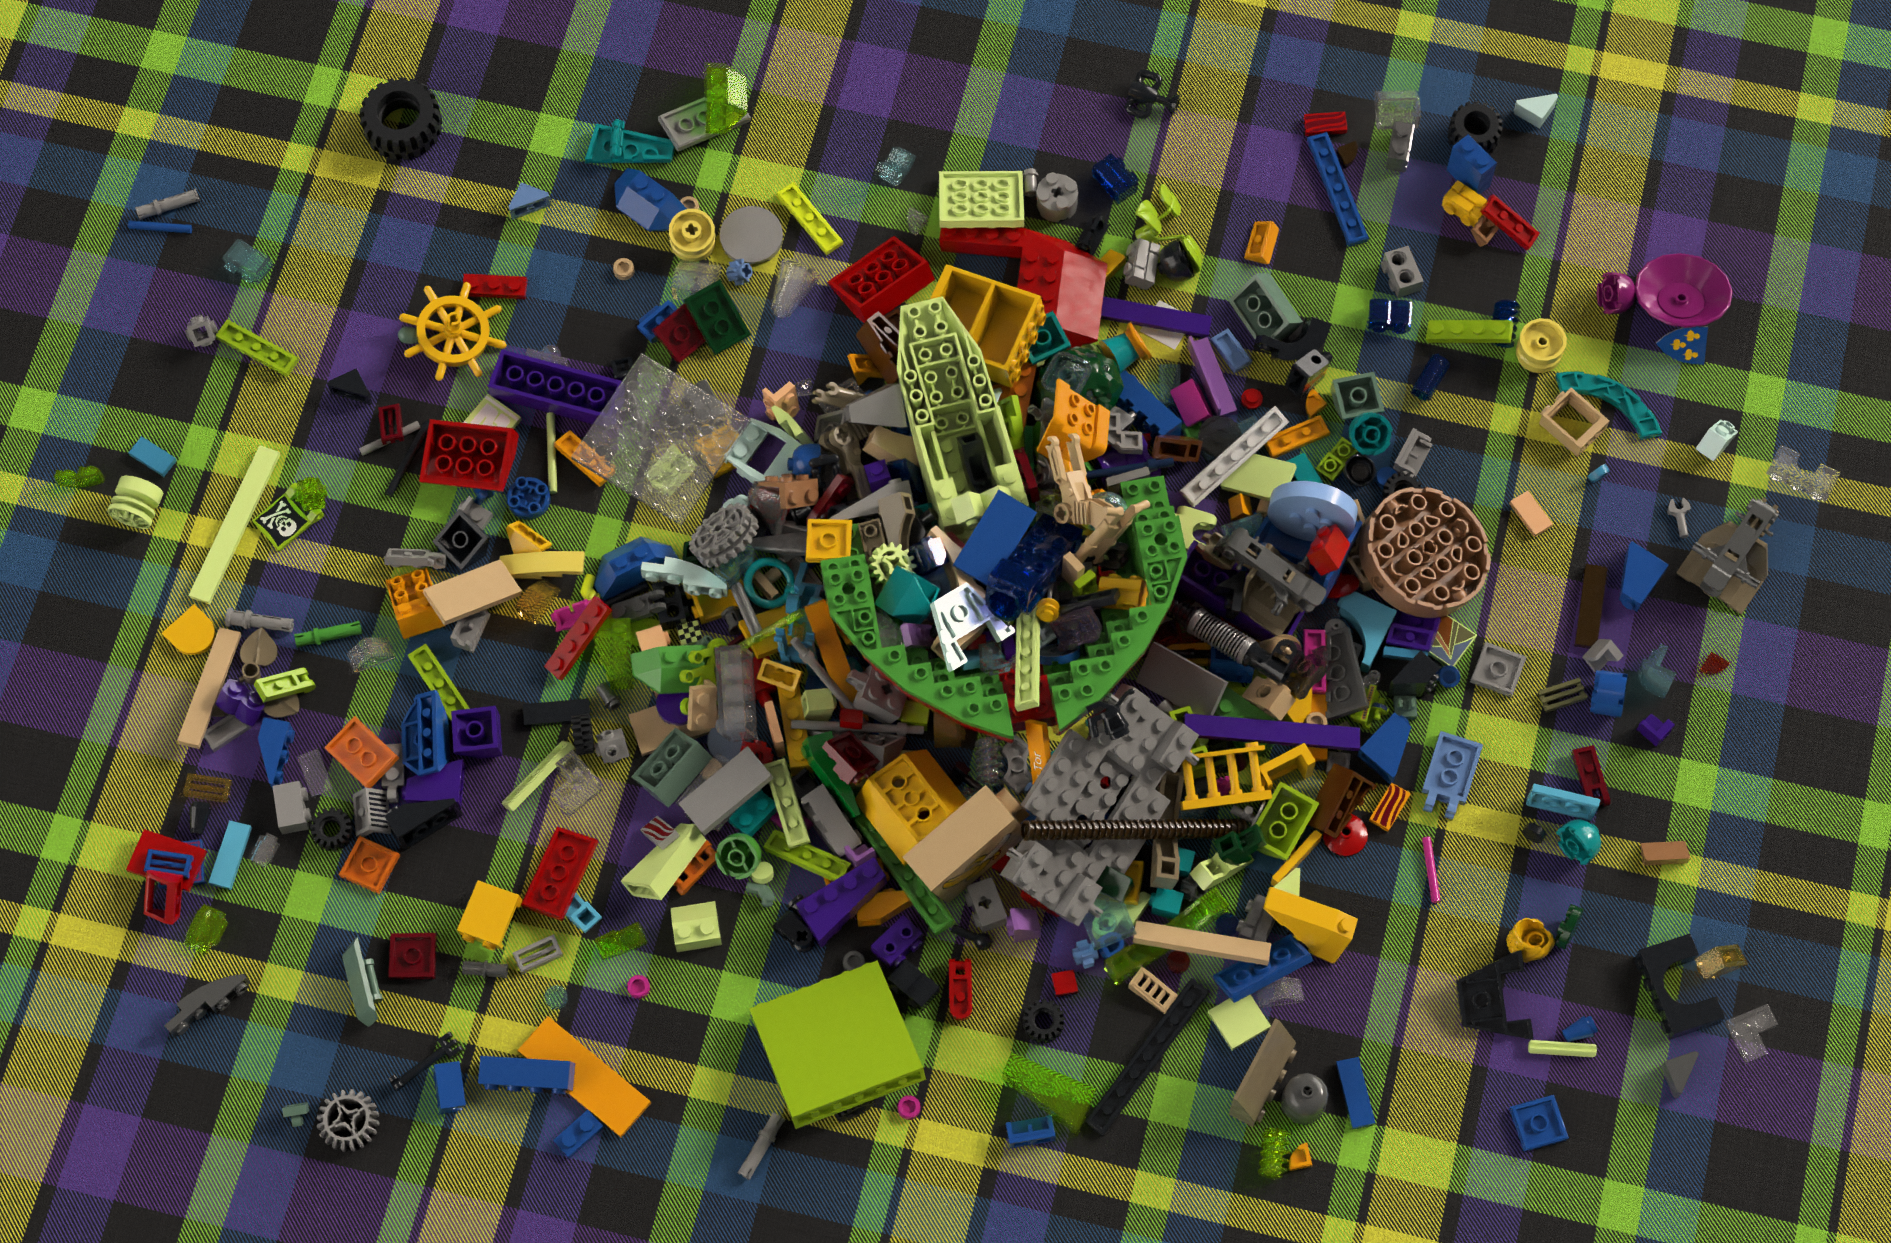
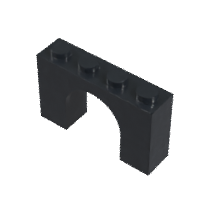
[1635,934,1725,1040]

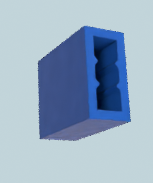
[1447,134,1497,194]

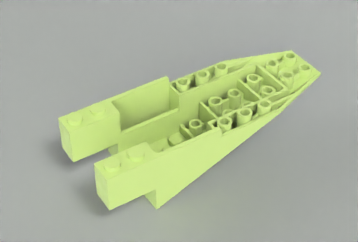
[897,296,1029,535]

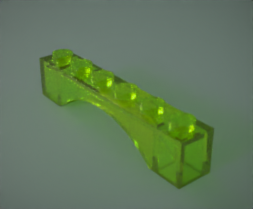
[1104,887,1229,986]

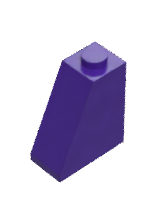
[864,459,891,493]
[402,760,465,809]

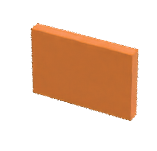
[324,716,400,788]

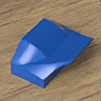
[637,300,677,343]

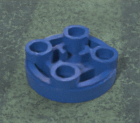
[507,477,551,520]

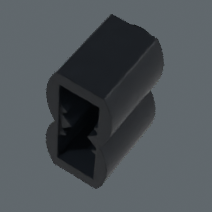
[887,959,940,1011]

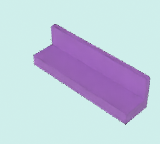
[1187,336,1237,420]

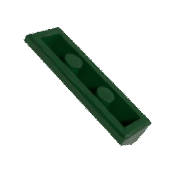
[1096,865,1134,903]

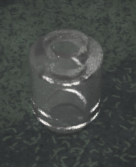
[250,833,280,868]

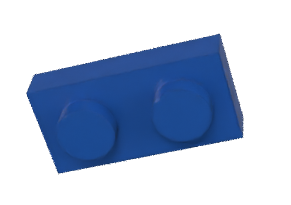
[553,1110,604,1159]

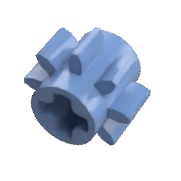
[726,259,752,286]
[1072,939,1099,969]

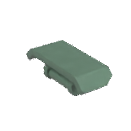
[342,936,383,1027]

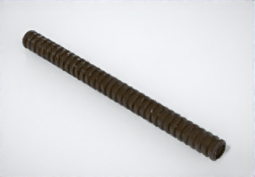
[1021,819,1248,841]

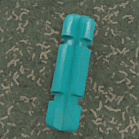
[609,119,625,159]

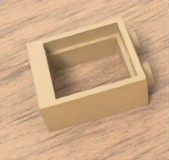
[1539,388,1609,457]

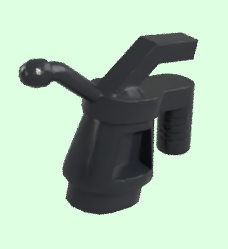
[1085,689,1135,740]

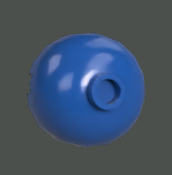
[787,443,821,478]

